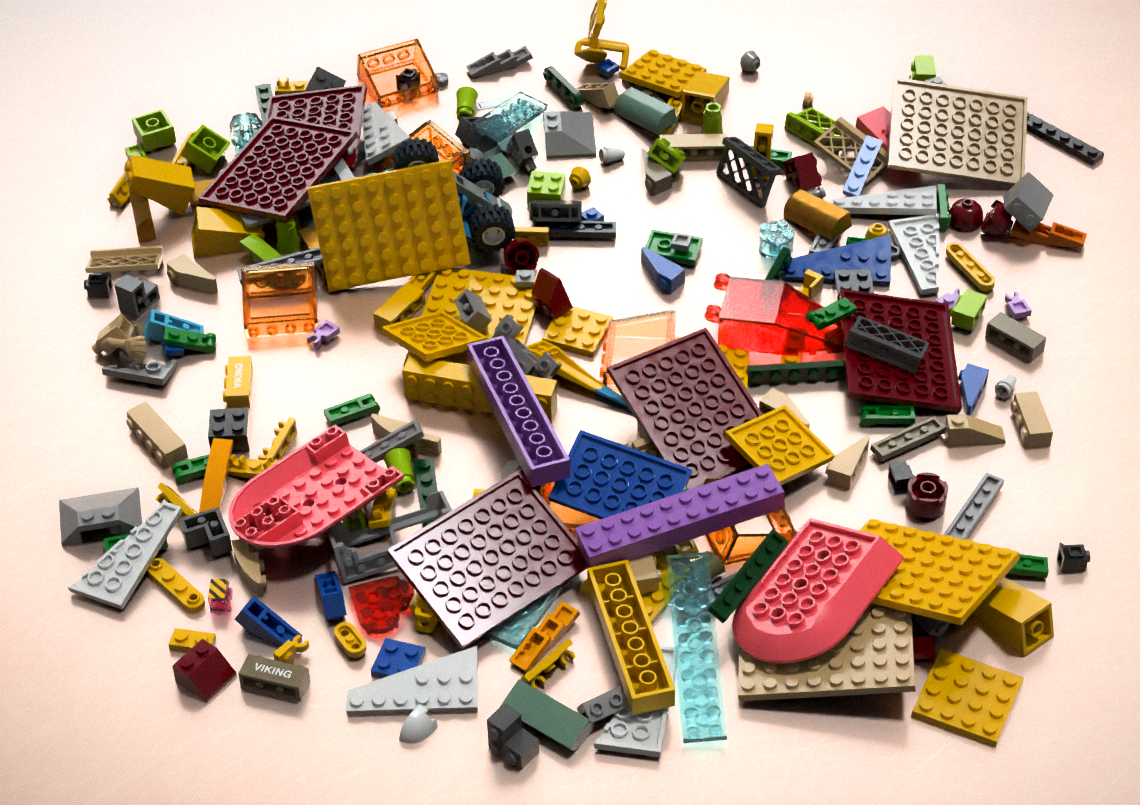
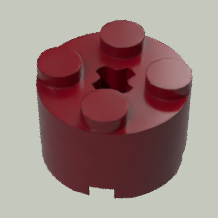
[906,472,949,519]

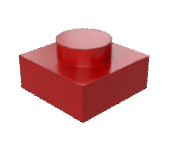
[913,636,936,660]

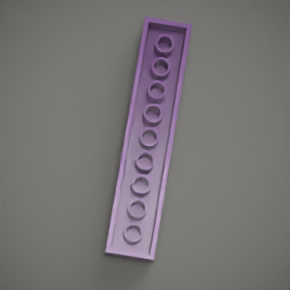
[467,336,570,487]
[575,464,785,567]

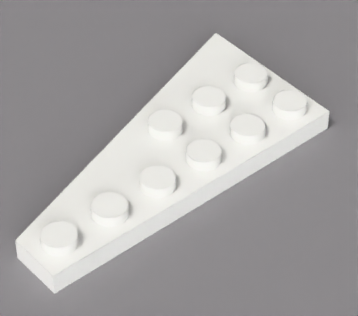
[362,101,412,165]
[831,185,937,215]
[888,214,939,295]
[67,501,183,610]
[594,645,678,757]
[346,646,478,714]

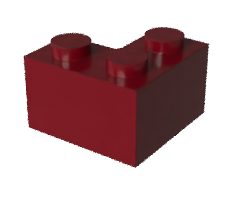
[782,152,822,191]

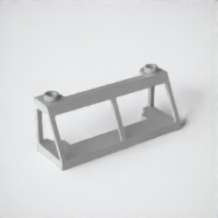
[327,490,452,584]

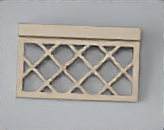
[813,116,888,185]
[85,246,164,273]

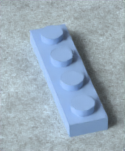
[842,135,883,197]

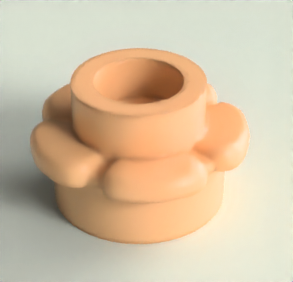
[802,91,814,108]

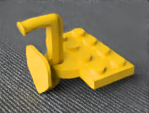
[574,0,630,71]

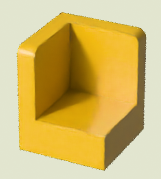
[796,269,824,301]

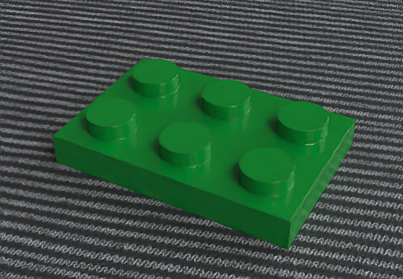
[645,229,703,266]

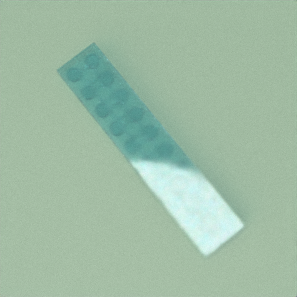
[666,552,727,744]

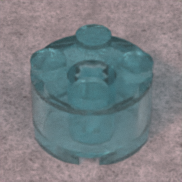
[229,112,263,150]
[758,219,795,260]

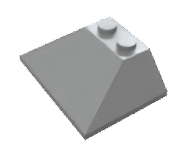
[543,111,597,159]
[59,487,143,546]

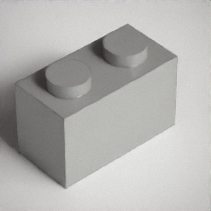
[454,288,492,333]

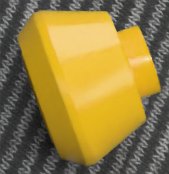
[569,166,591,189]
[865,223,889,239]

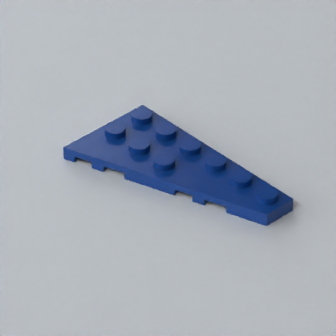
[782,234,892,285]

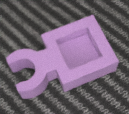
[936,288,960,313]
[1004,291,1032,319]
[307,320,340,348]

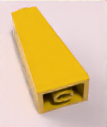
[681,71,730,122]
[124,155,195,215]
[191,207,265,257]
[973,577,1054,656]

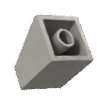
[1003,171,1054,232]

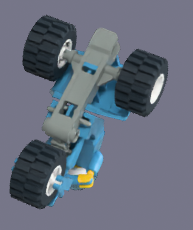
[388,137,516,252]

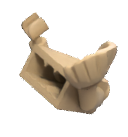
[91,313,147,364]

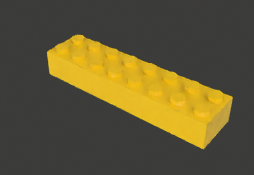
[403,355,558,424]
[587,560,675,715]

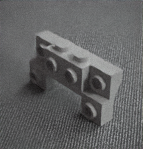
[490,314,562,379]

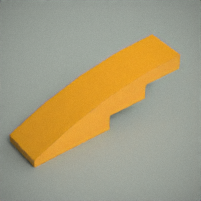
[199,438,233,513]
[509,601,580,672]

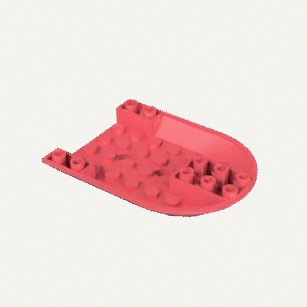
[229,425,405,548]
[732,518,904,664]

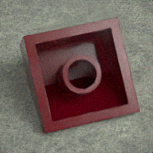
[531,268,573,319]
[172,639,237,702]

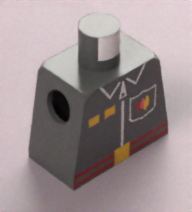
[507,129,538,173]

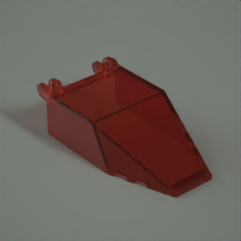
[704,273,843,356]

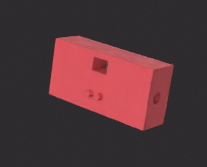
[855,106,898,172]

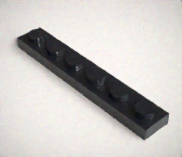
[1027,111,1104,165]

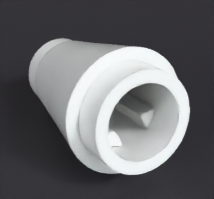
[599,147,625,164]
[995,374,1017,398]

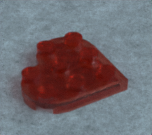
[348,576,415,636]

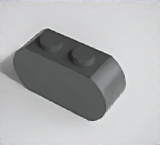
[529,200,582,222]

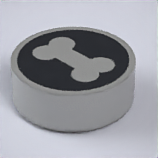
[432,72,449,86]

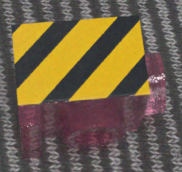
[208,579,233,612]

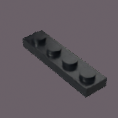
[546,221,616,238]

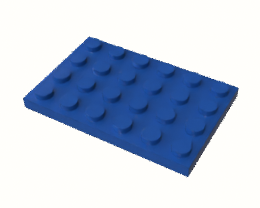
[548,430,692,519]

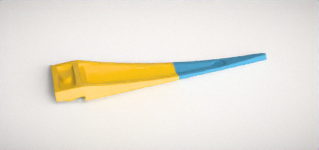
[526,340,630,409]

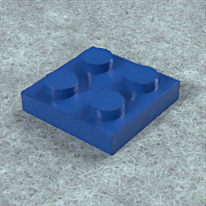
[370,638,426,678]

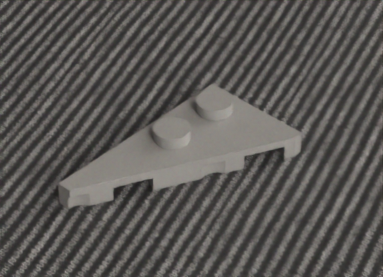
[102,359,178,386]

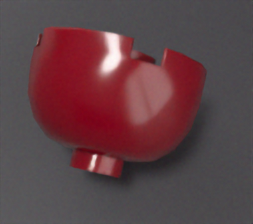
[948,198,984,232]
[981,199,1014,236]
[503,238,540,274]

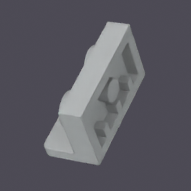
[576,686,629,723]

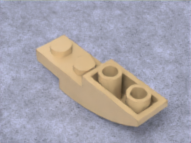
[371,413,442,456]
[231,539,267,597]

